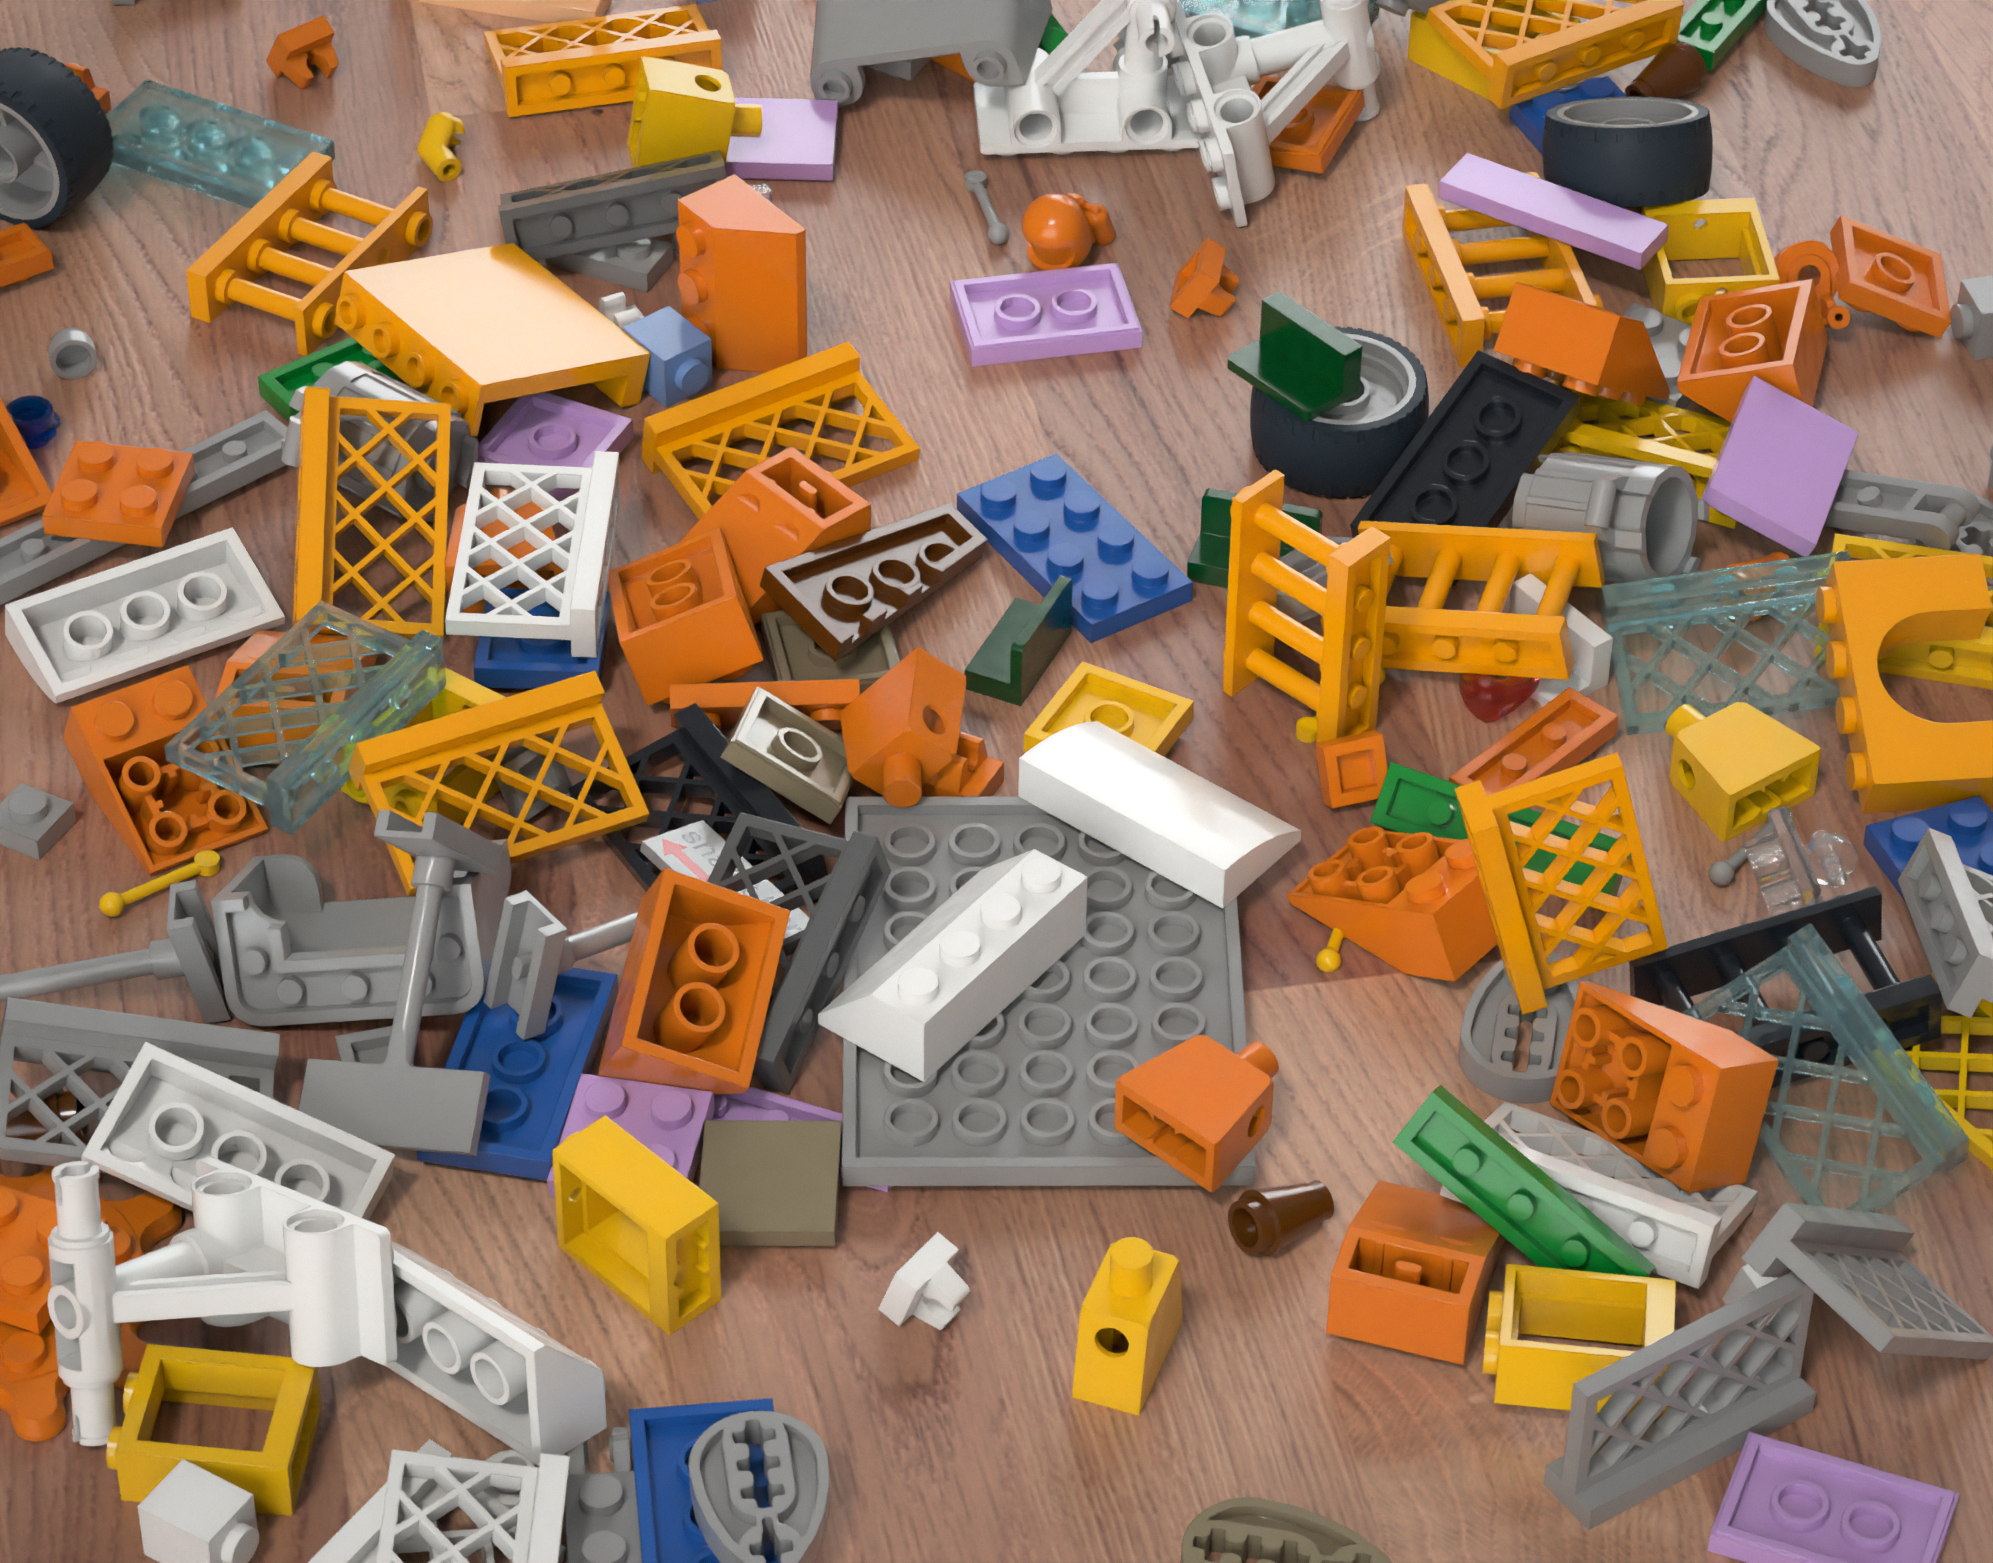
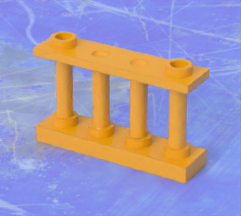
[186,151,433,356]
[1402,172,1603,367]
[1223,470,1391,742]
[1320,521,1606,680]

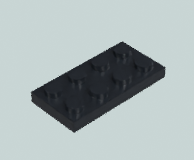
[1350,350,1582,586]

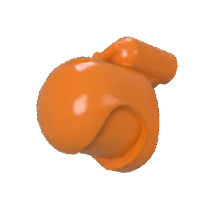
[1022,193,1116,271]
[1774,240,1851,329]

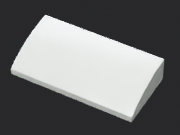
[5,527,285,704]
[1018,721,1301,909]
[81,1042,395,1220]

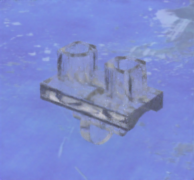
[1742,806,1858,917]

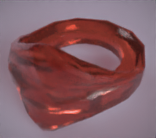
[1459,673,1540,723]

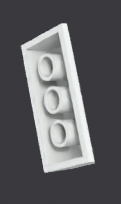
[818,849,1088,1082]
[385,1241,607,1465]

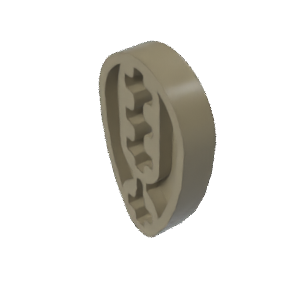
[1181,1497,1392,1563]

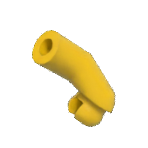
[416,112,465,182]

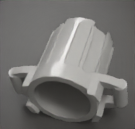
[281,361,479,522]
[1512,451,1709,586]

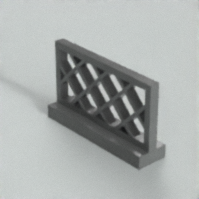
[498,150,727,261]
[707,812,891,1094]

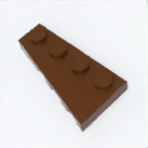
[760,503,988,662]

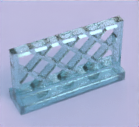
[1600,550,1851,735]
[164,601,446,835]
[1682,923,1969,1213]

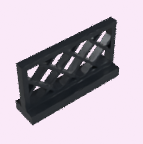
[568,703,828,904]

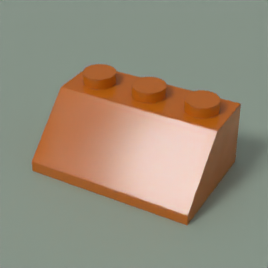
[676,174,807,372]
[1677,279,1828,423]
[598,868,790,1094]

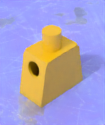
[627,57,763,168]
[1665,702,1821,843]
[1072,1237,1183,1416]

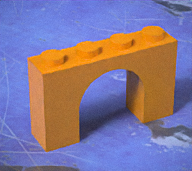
[1816,554,1993,814]

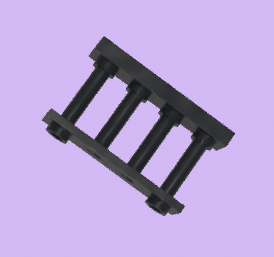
[1629,885,1942,1089]

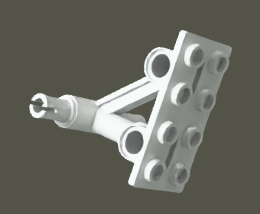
[973,0,1201,156]
[1170,0,1381,228]
[47,1156,398,1446]

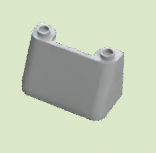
[810,0,1053,107]
[211,839,512,1026]

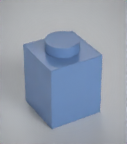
[622,306,713,408]

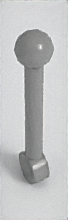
[965,170,1010,245]
[1709,807,1793,886]

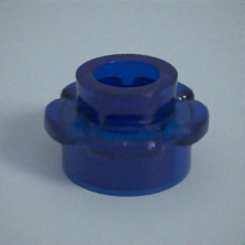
[6,396,61,449]

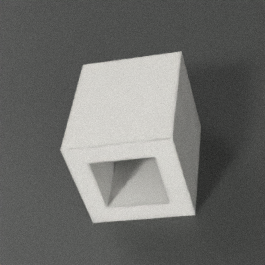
[137,1459,259,1563]

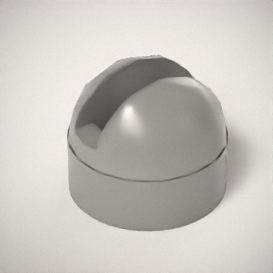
[48,327,97,379]

